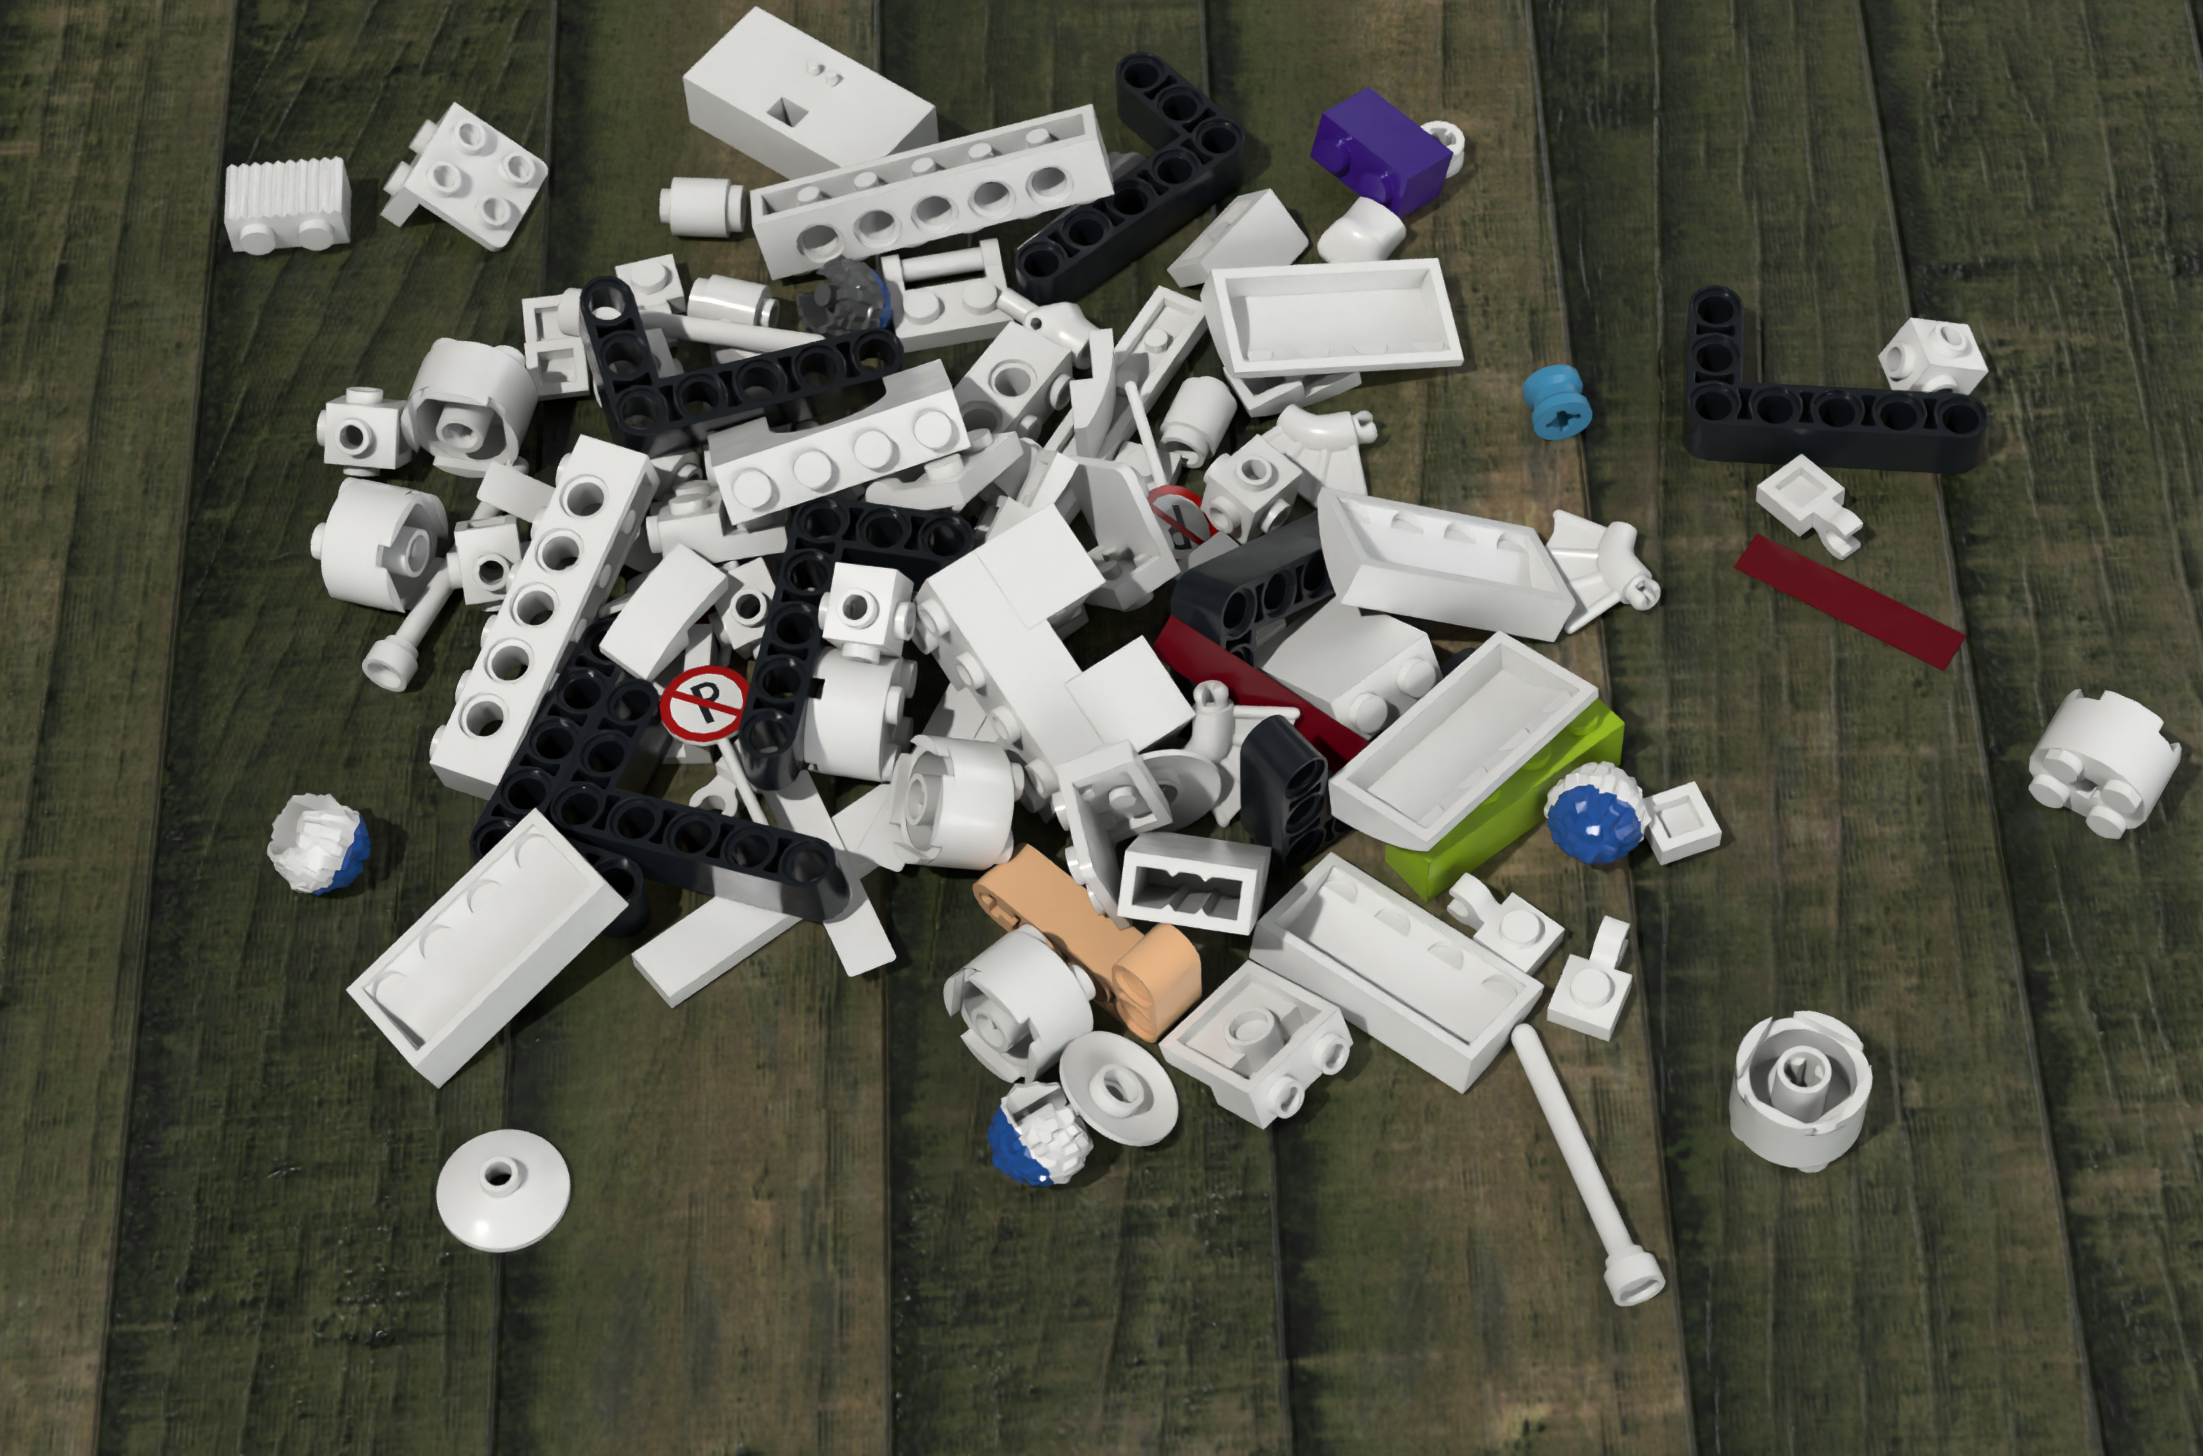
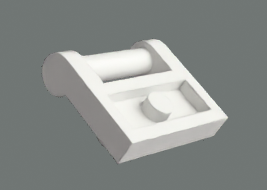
[881,238,1015,353]
[865,428,1024,510]

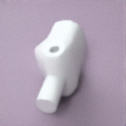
[1317,197,1406,263]
[996,288,1100,369]

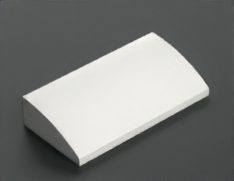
[1200,258,1464,379]
[1317,487,1576,642]
[1328,630,1599,851]
[346,808,629,1089]
[1249,852,1544,1094]

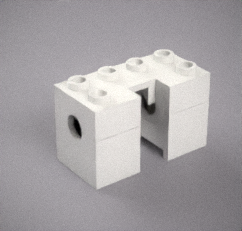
[911,502,1196,823]

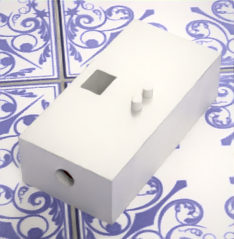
[683,6,939,212]

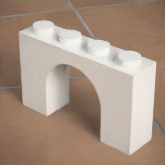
[707,359,972,526]

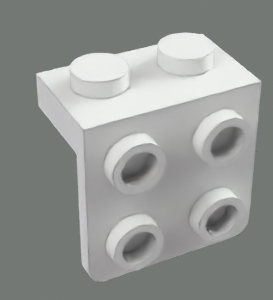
[380,102,548,252]
[1069,455,1181,612]
[1052,739,1173,930]

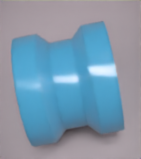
[1522,365,1593,440]

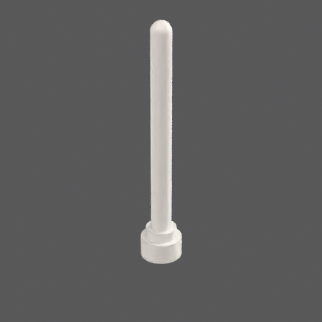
[557,288,826,352]
[362,456,529,692]
[1511,1023,1665,1306]

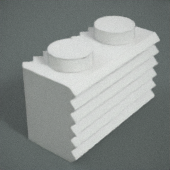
[224,156,352,255]

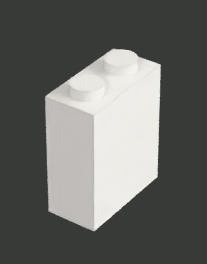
[1256,593,1444,741]
[1117,830,1272,935]

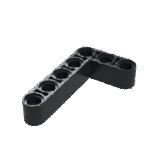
[1014,52,1245,307]
[579,276,905,458]
[1682,285,1989,474]
[738,497,975,791]
[1170,511,1335,741]
[469,618,651,939]
[1240,647,1476,871]
[550,678,851,921]

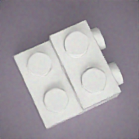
[646,480,793,563]
[1159,960,1354,1130]

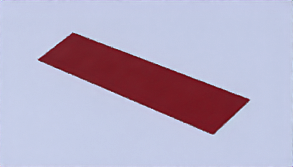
[1733,533,1967,671]
[1152,615,1370,774]

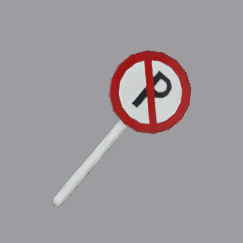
[1125,381,1218,563]
[659,665,769,826]

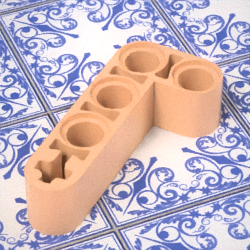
[972,842,1202,1043]

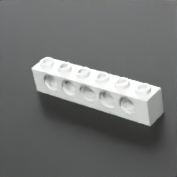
[750,104,1114,280]
[806,320,1075,591]
[429,434,660,801]

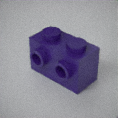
[1310,87,1454,219]

